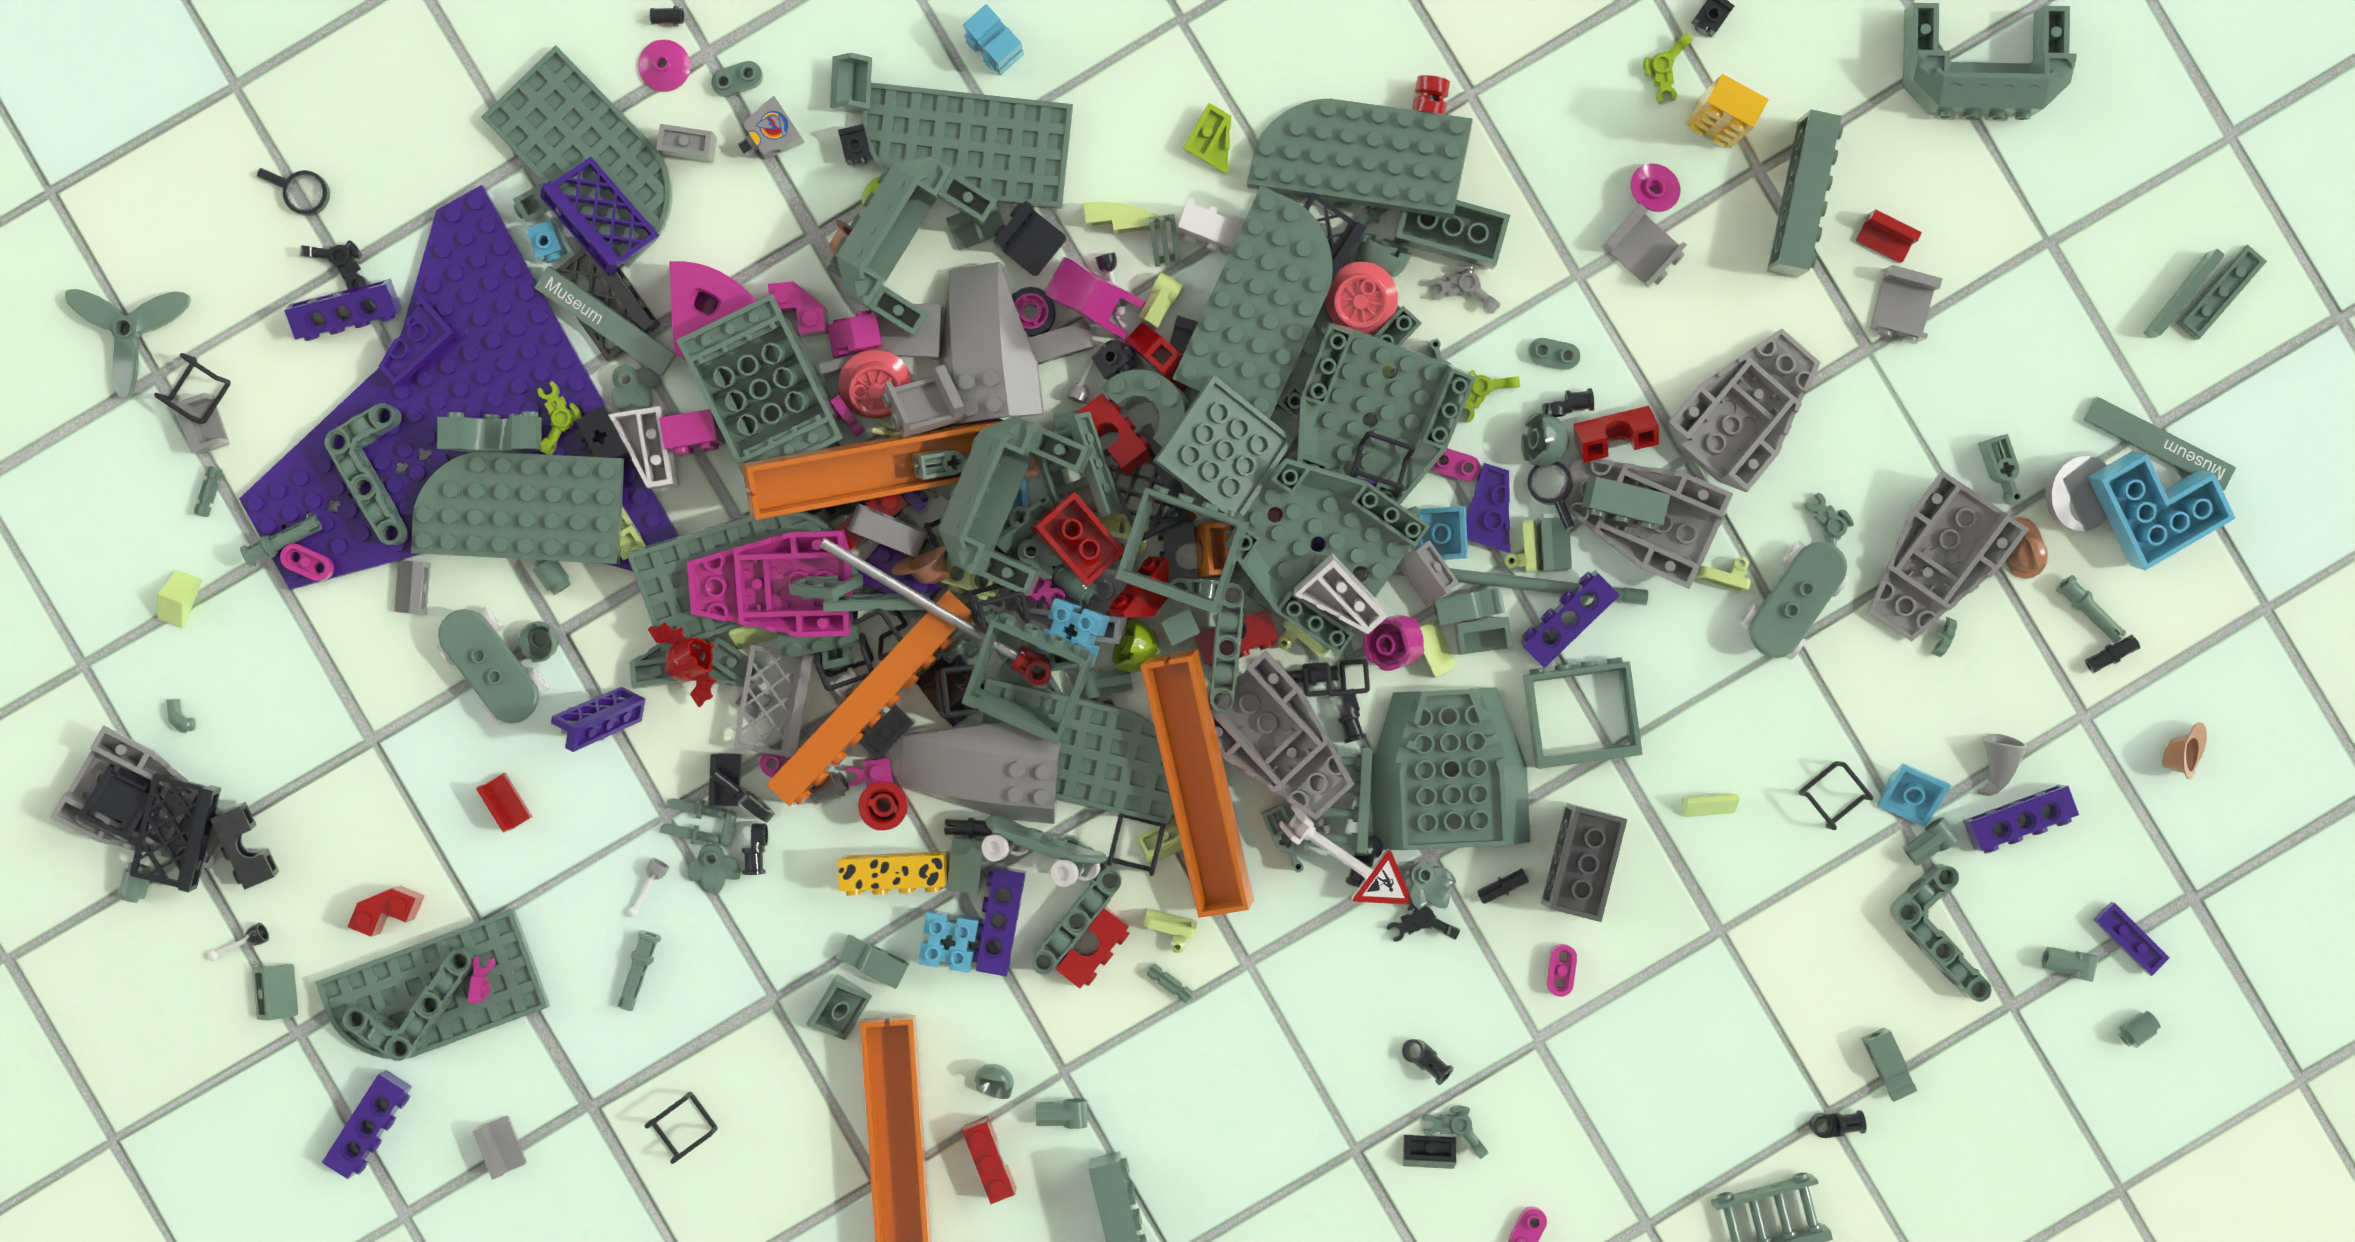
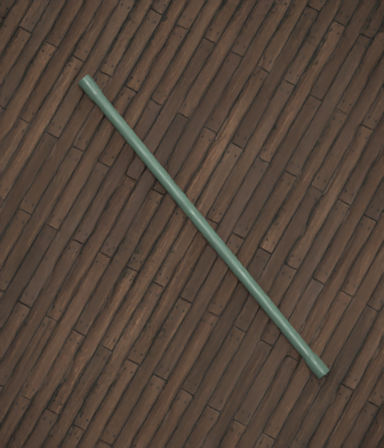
[1354,566,1648,605]

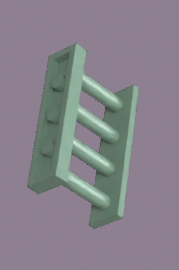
[1035,412,1123,518]
[1299,748,1373,856]
[1711,1172,1833,1242]

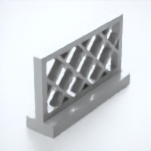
[733,644,814,758]

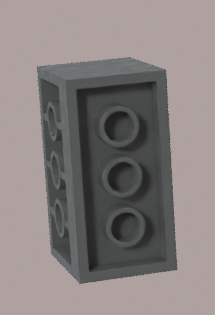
[1541,802,1628,922]

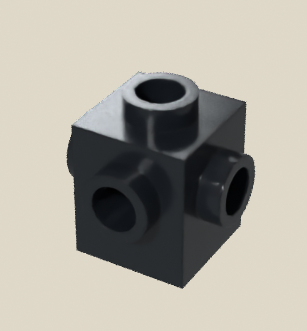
[1091,339,1138,380]

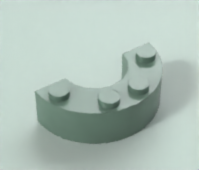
[1100,370,1191,447]
[437,412,542,453]

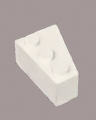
[1178,197,1245,253]
[609,406,679,490]
[1294,553,1388,634]

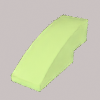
[1083,201,1160,234]

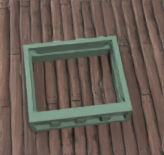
[1115,485,1249,614]
[962,612,1096,745]
[1523,657,1643,769]

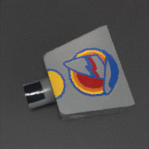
[738,96,805,159]

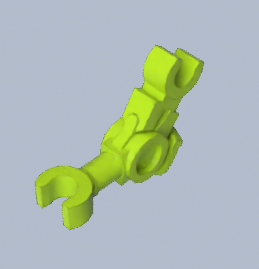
[1643,32,1694,104]
[1463,370,1520,422]
[538,381,581,455]

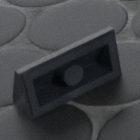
[1403,1135,1457,1169]

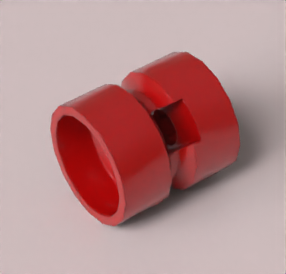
[1412,75,1450,114]

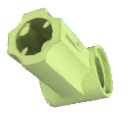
[1139,272,1184,328]

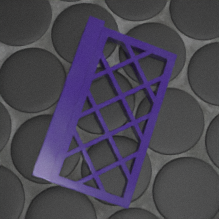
[540,157,659,276]

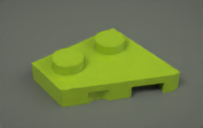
[1182,103,1231,174]

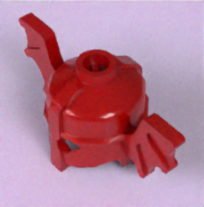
[648,622,717,708]

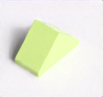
[157,570,203,628]

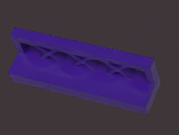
[551,686,646,752]

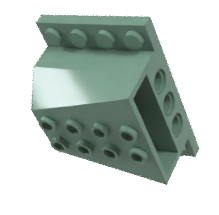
[676,294,844,475]

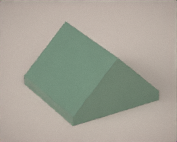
[806,974,872,1040]

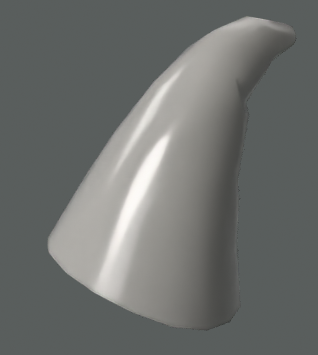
[1977,734,2027,796]

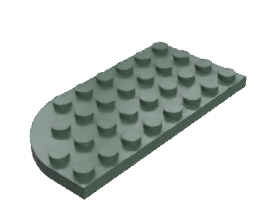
[481,45,672,268]
[861,82,1073,209]
[1247,98,1473,218]
[1173,186,1333,419]
[411,451,624,564]
[627,511,863,651]
[976,676,1173,824]
[315,909,550,1059]

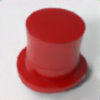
[858,781,908,831]

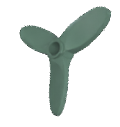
[65,289,191,400]

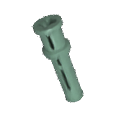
[240,515,322,568]
[2056,575,2126,643]
[617,930,662,1011]

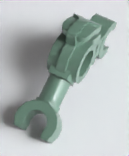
[1804,492,1854,546]
[1422,1105,1489,1159]

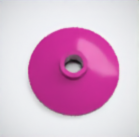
[638,39,691,92]
[1630,163,1681,212]

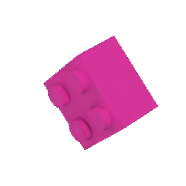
[659,409,726,456]

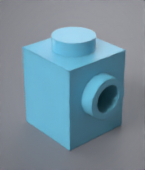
[526,220,567,263]

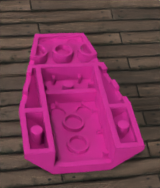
[687,530,853,637]

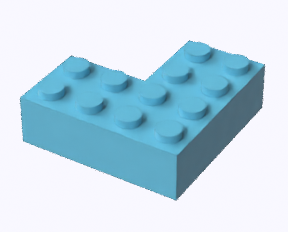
[2088,451,2236,571]

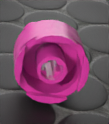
[1363,615,1424,671]

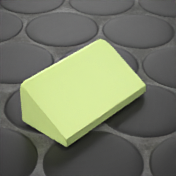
[1420,620,1457,678]
[729,626,778,649]
[1682,793,1740,817]
[1136,818,1182,865]

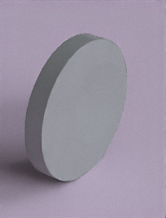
[2045,455,2107,531]

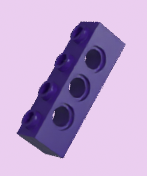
[284,278,401,341]
[1520,570,1620,669]
[1963,784,2079,854]
[972,866,1026,977]
[321,1070,412,1179]

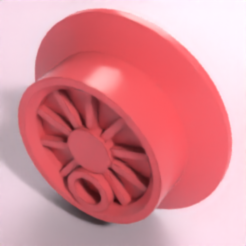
[1325,262,1398,334]
[838,349,912,419]

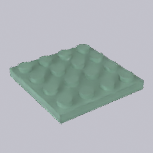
[1153,375,1294,515]

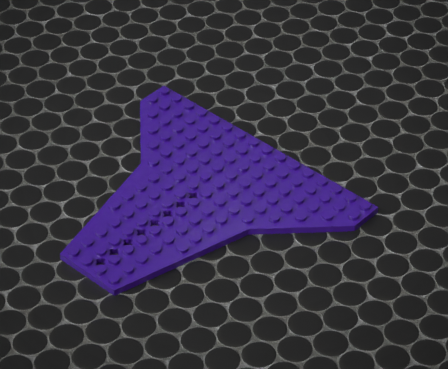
[239,185,679,590]

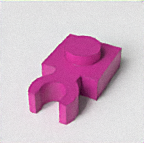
[830,393,865,436]
[1025,578,1065,609]
[846,757,894,786]

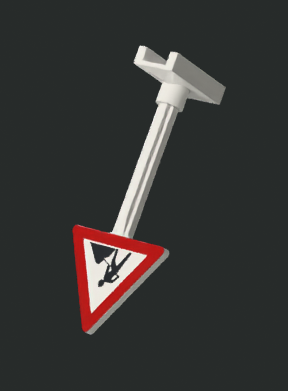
[1278,805,1412,905]

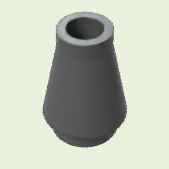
[810,772,849,805]

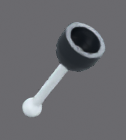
[1095,252,1125,316]
[207,922,269,961]

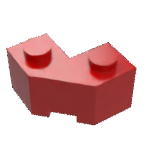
[347,885,425,937]

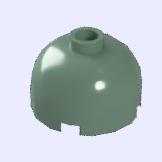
[1358,233,1412,277]
[1521,413,1570,466]

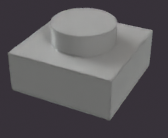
[735,682,773,719]

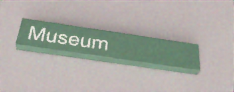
[534,266,677,376]
[2083,396,2237,491]

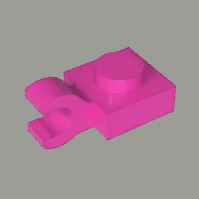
[468,956,495,1004]

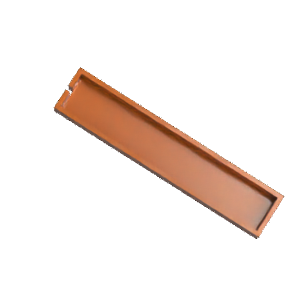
[741,419,1003,520]
[766,590,973,806]
[1141,649,1254,918]
[860,1015,931,1242]

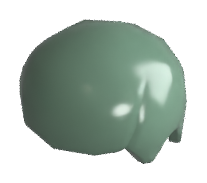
[519,621,559,663]
[974,1064,1014,1099]

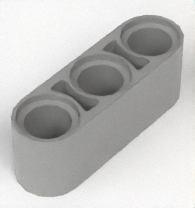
[1029,322,1095,365]
[847,504,928,557]

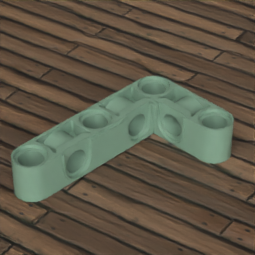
[325,403,409,546]
[1170,578,1244,712]
[1032,835,1122,975]
[1890,864,1992,1002]
[342,947,476,1061]

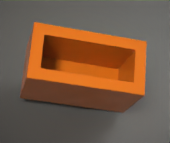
[1194,522,1234,579]

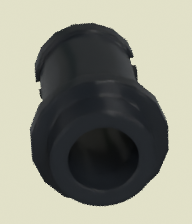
[650,5,684,27]

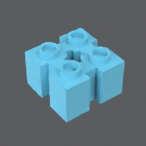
[963,4,1024,75]
[1037,598,1111,666]
[917,909,980,973]

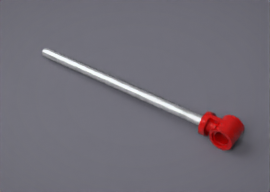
[819,537,1052,686]

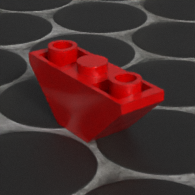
[1124,322,1189,392]
[1106,556,1169,617]

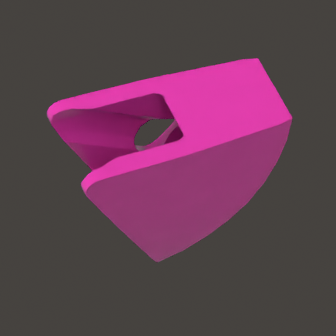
[1044,257,1146,340]
[669,261,757,361]

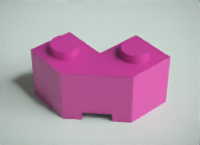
[768,281,829,337]
[827,310,884,359]

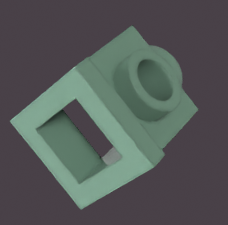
[513,183,551,222]

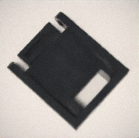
[77,763,160,843]

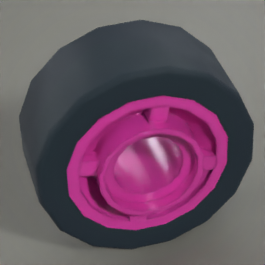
[1012,286,1056,338]

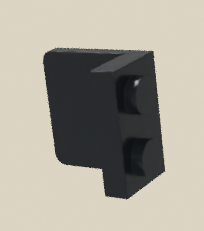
[993,201,1066,276]
[916,655,985,727]

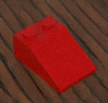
[1029,492,1124,587]

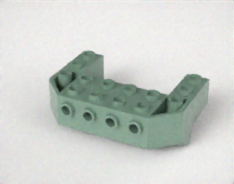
[1903,2,2077,120]
[836,157,997,337]
[938,416,1093,596]

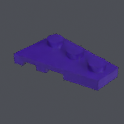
[857,544,942,600]

